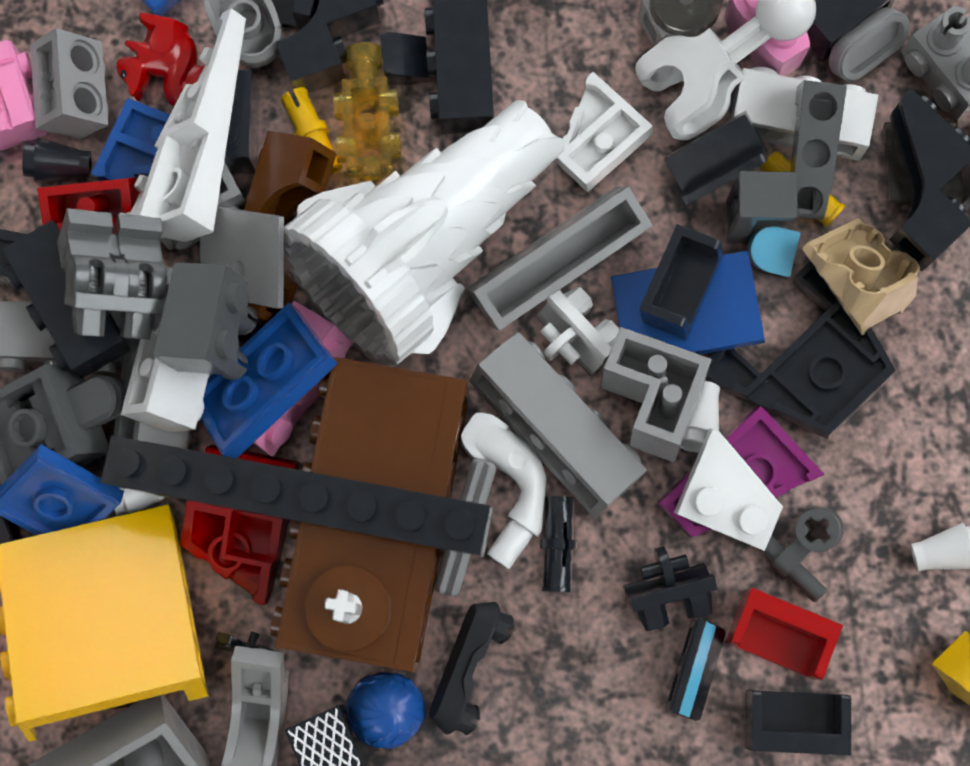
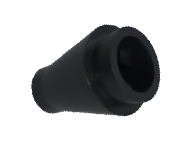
[22,137,92,182]

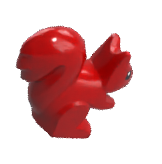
[116,12,205,108]

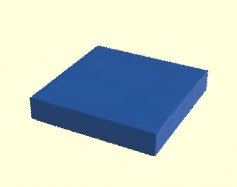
[0,444,124,535]

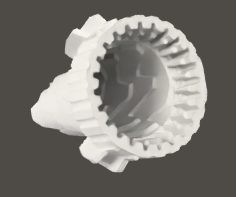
[283,100,564,367]

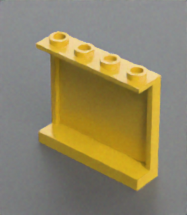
[0,504,208,742]

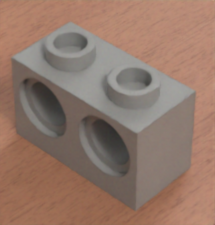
[30,28,109,140]

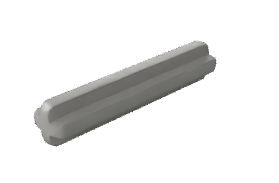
[434,458,496,596]

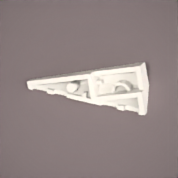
[120,8,246,242]

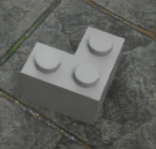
[602,327,712,463]

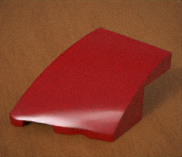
[180,444,300,606]

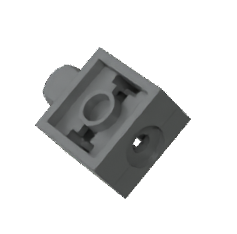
[0,365,127,485]

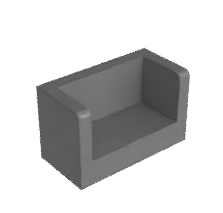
[727,171,797,243]

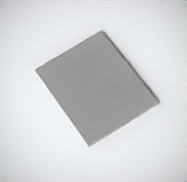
[200,206,284,309]

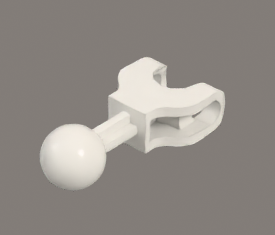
[635,0,816,140]

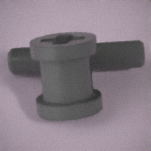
[760,507,844,602]

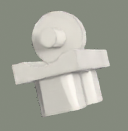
[537,287,619,376]

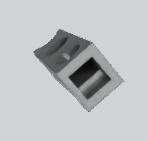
[790,80,847,220]

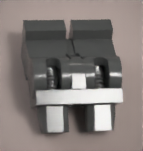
[57,208,167,340]

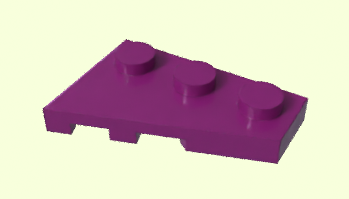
[657,406,825,537]

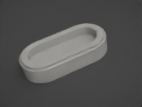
[829,7,910,81]

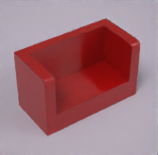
[725,588,843,680]

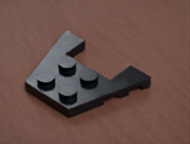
[705,261,896,439]

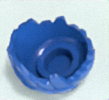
[345,672,426,749]

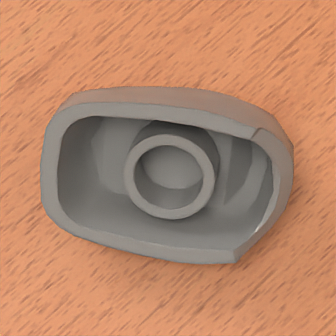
[203,0,283,68]

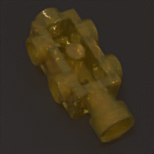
[333,42,402,182]

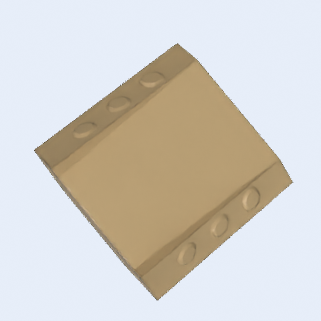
[802,218,920,335]

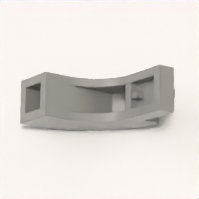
[221,646,289,766]

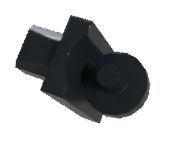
[623,546,718,631]

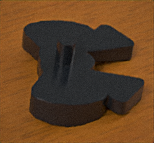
[214,631,277,652]

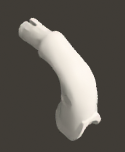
[461,412,547,569]

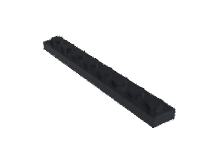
[100,435,493,557]

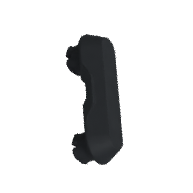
[429,602,515,735]

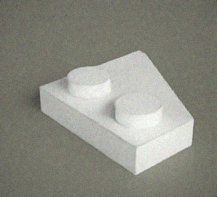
[556,72,653,192]
[674,428,783,551]

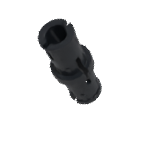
[540,496,578,593]

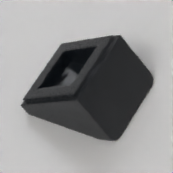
[380,32,430,85]

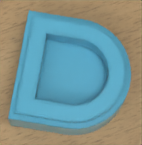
[747,226,801,277]

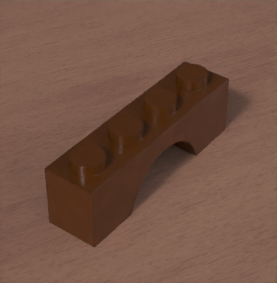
[244,131,337,323]

